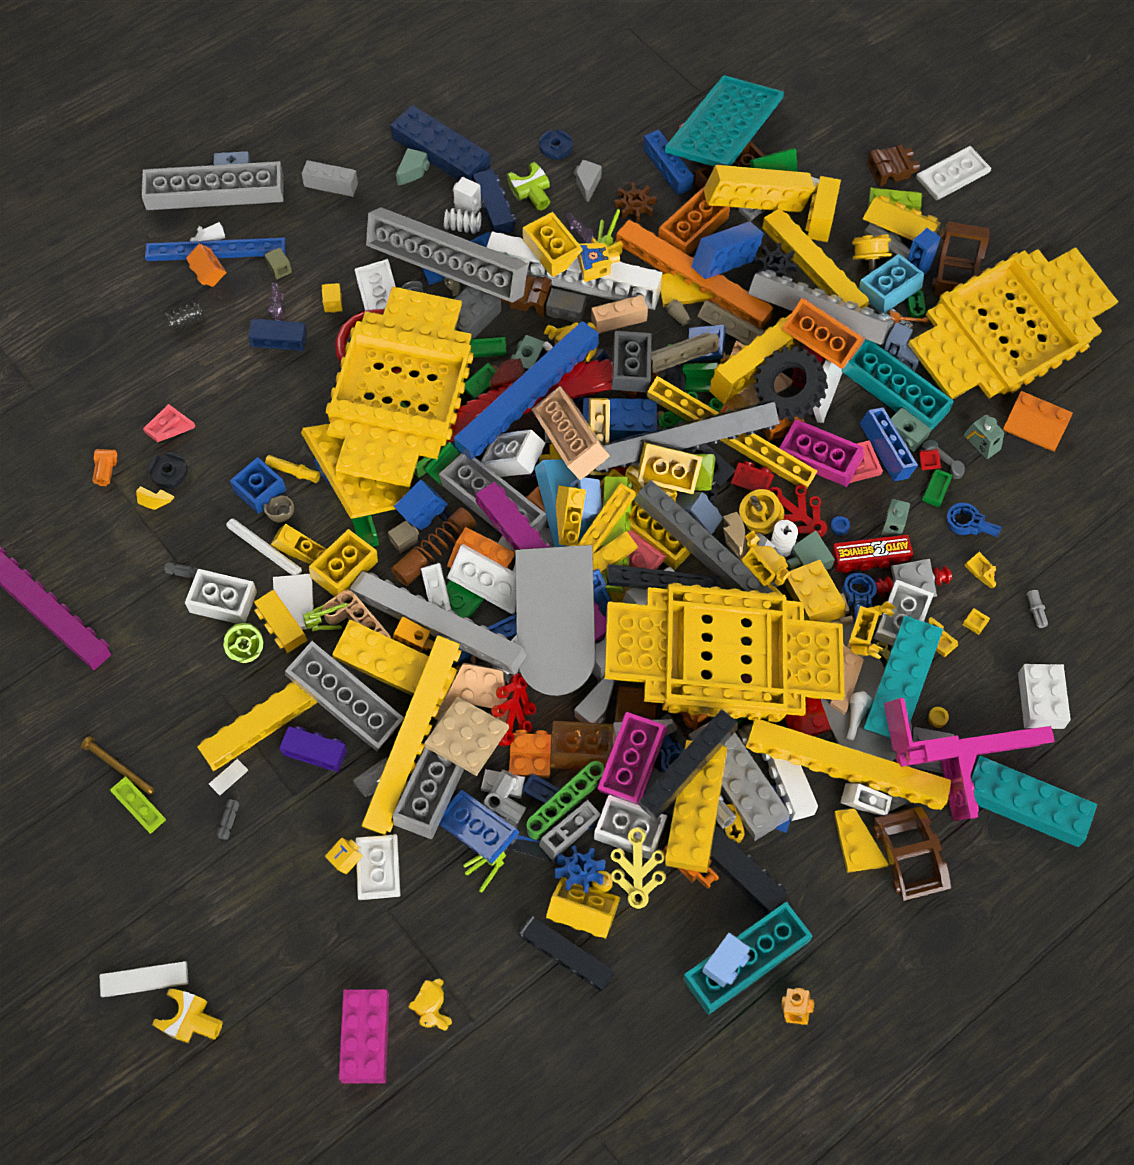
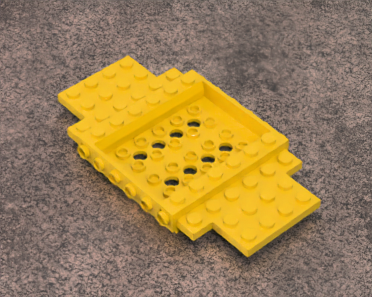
[908,247,1118,400]
[326,286,474,487]
[604,583,845,722]

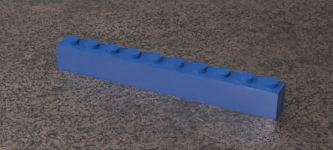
[454,321,599,460]

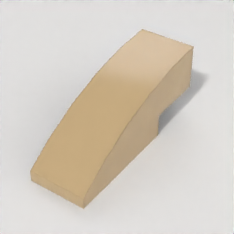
[723,512,747,562]

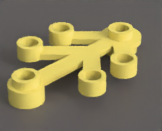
[611,827,666,908]

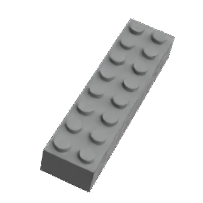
[142,161,283,210]
[748,270,895,345]

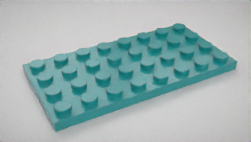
[665,75,784,167]

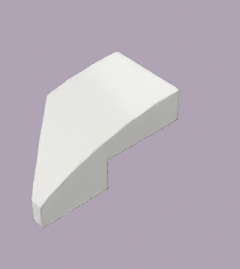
[190,222,225,241]

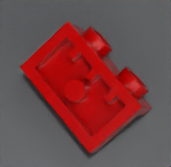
[731,461,774,491]

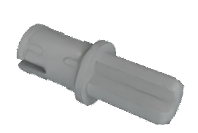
[1026,590,1048,628]

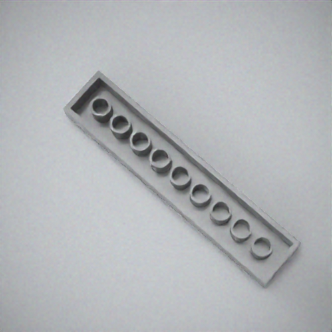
[366,207,528,303]

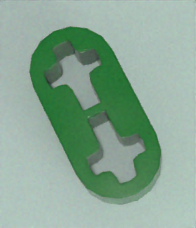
[906,289,926,319]

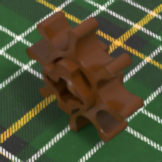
[614,182,657,222]

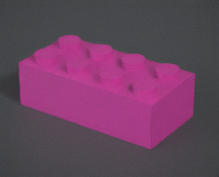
[780,419,864,487]
[598,712,667,805]
[339,990,389,1083]

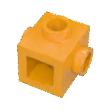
[782,988,814,1025]

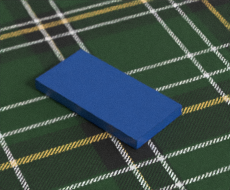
[439,789,519,864]

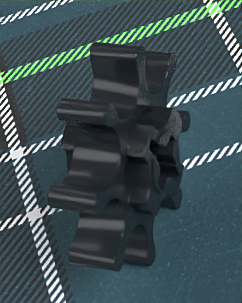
[754,243,798,278]

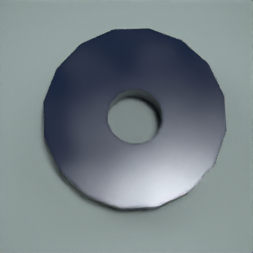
[539,130,572,160]

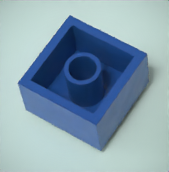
[230,457,286,514]
[394,480,447,530]

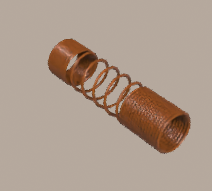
[391,508,476,586]

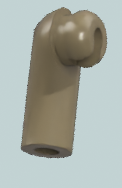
[444,277,462,299]

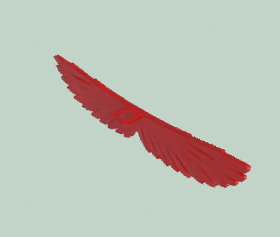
[446,359,612,444]

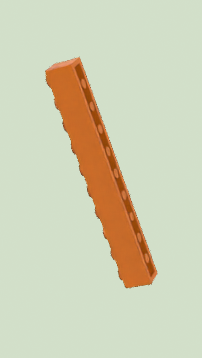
[616,220,774,329]

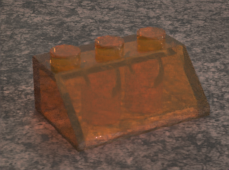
[551,721,613,771]

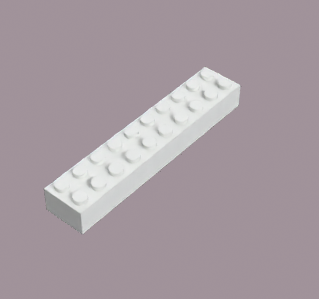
[486,232,662,310]

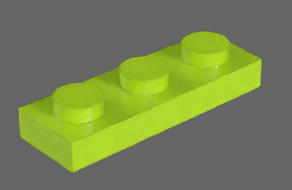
[869,188,922,211]
[110,776,166,834]

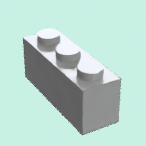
[302,160,358,196]

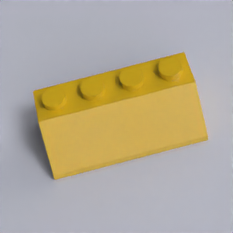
[863,195,941,240]

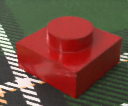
[920,448,941,470]

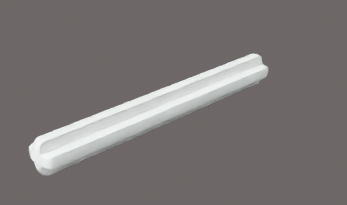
[227,518,302,575]

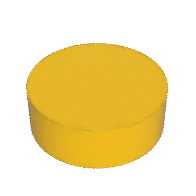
[927,707,949,728]
[592,871,613,892]

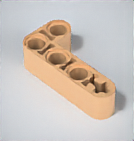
[322,590,390,638]

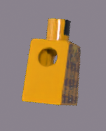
[393,616,435,653]

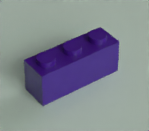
[280,726,347,772]

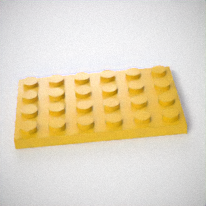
[301,423,410,519]

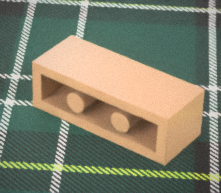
[591,295,648,334]

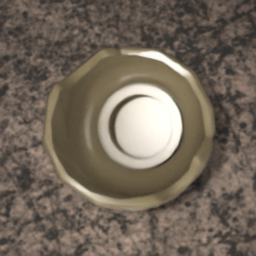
[264,495,294,523]

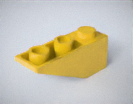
[555,485,586,546]
[270,524,327,564]

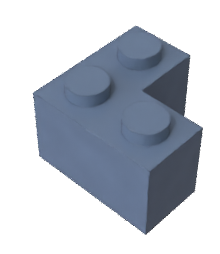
[884,323,920,372]
[675,492,723,535]

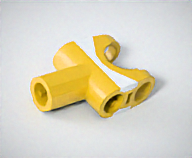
[152,989,223,1043]

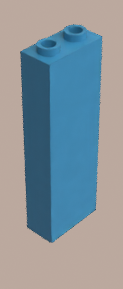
[534,459,599,551]

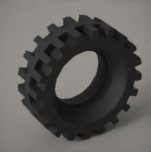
[754,347,828,421]

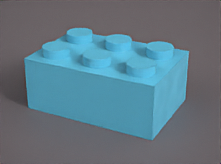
[859,254,924,313]

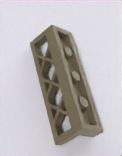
[697,300,765,345]
[651,332,719,373]

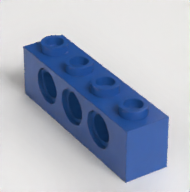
[643,130,694,196]

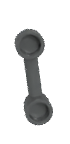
[921,440,965,479]

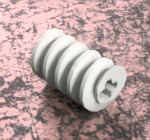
[444,208,481,234]
[771,520,798,558]

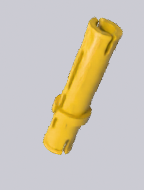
[265,455,320,483]

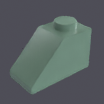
[396,148,430,186]

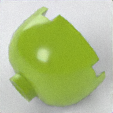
[223,623,264,663]

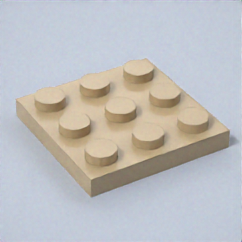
[424,696,509,776]

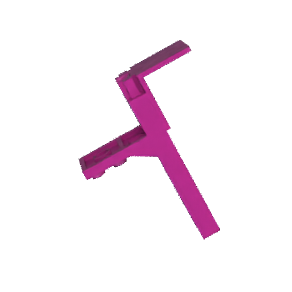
[884,698,1055,821]

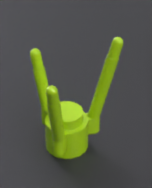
[597,209,620,247]
[303,603,348,632]
[463,851,506,892]

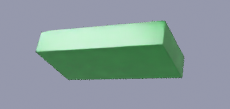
[470,337,506,358]
[922,469,953,507]

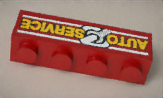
[831,535,913,573]

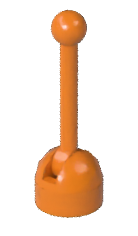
[887,310,929,325]

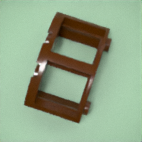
[931,221,990,296]
[873,806,951,901]

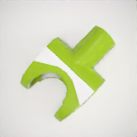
[507,162,550,210]

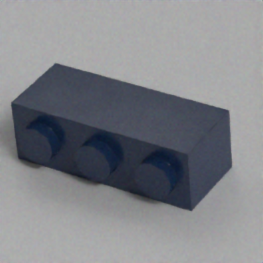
[248,319,307,351]

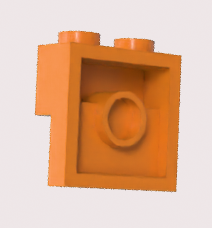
[509,730,551,778]

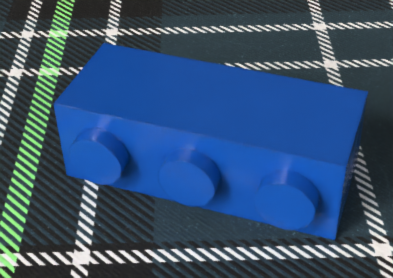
[907,228,941,275]

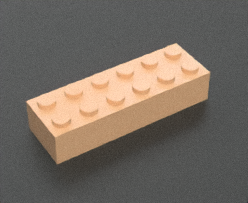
[532,386,610,480]

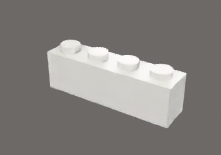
[762,753,818,821]

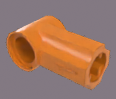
[92,449,117,486]

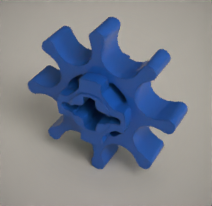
[554,846,605,893]

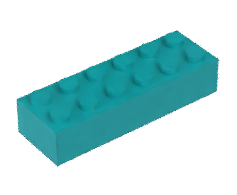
[842,339,954,432]
[863,615,943,740]
[970,756,1097,848]
[683,902,813,1015]

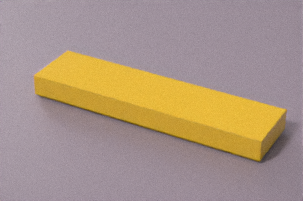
[577,483,637,554]

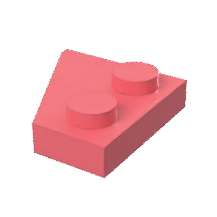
[143,404,196,442]

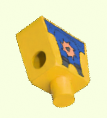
[577,243,620,282]

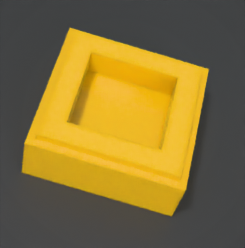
[962,608,990,635]

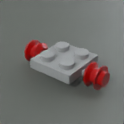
[875,559,952,597]

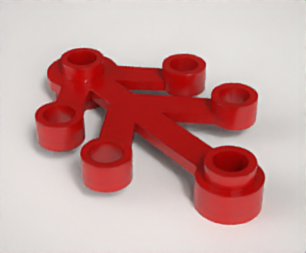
[769,485,827,537]
[491,673,536,746]

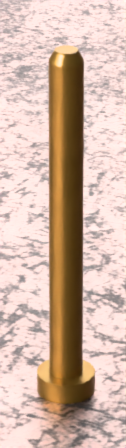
[81,736,154,795]

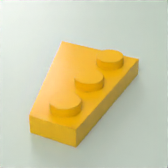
[834,808,889,872]

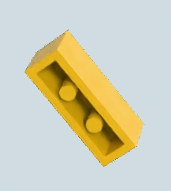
[254,590,307,653]

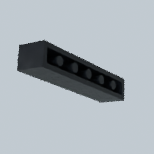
[639,709,738,821]

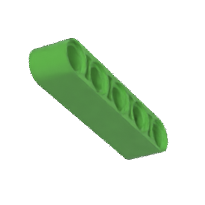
[527,761,605,840]

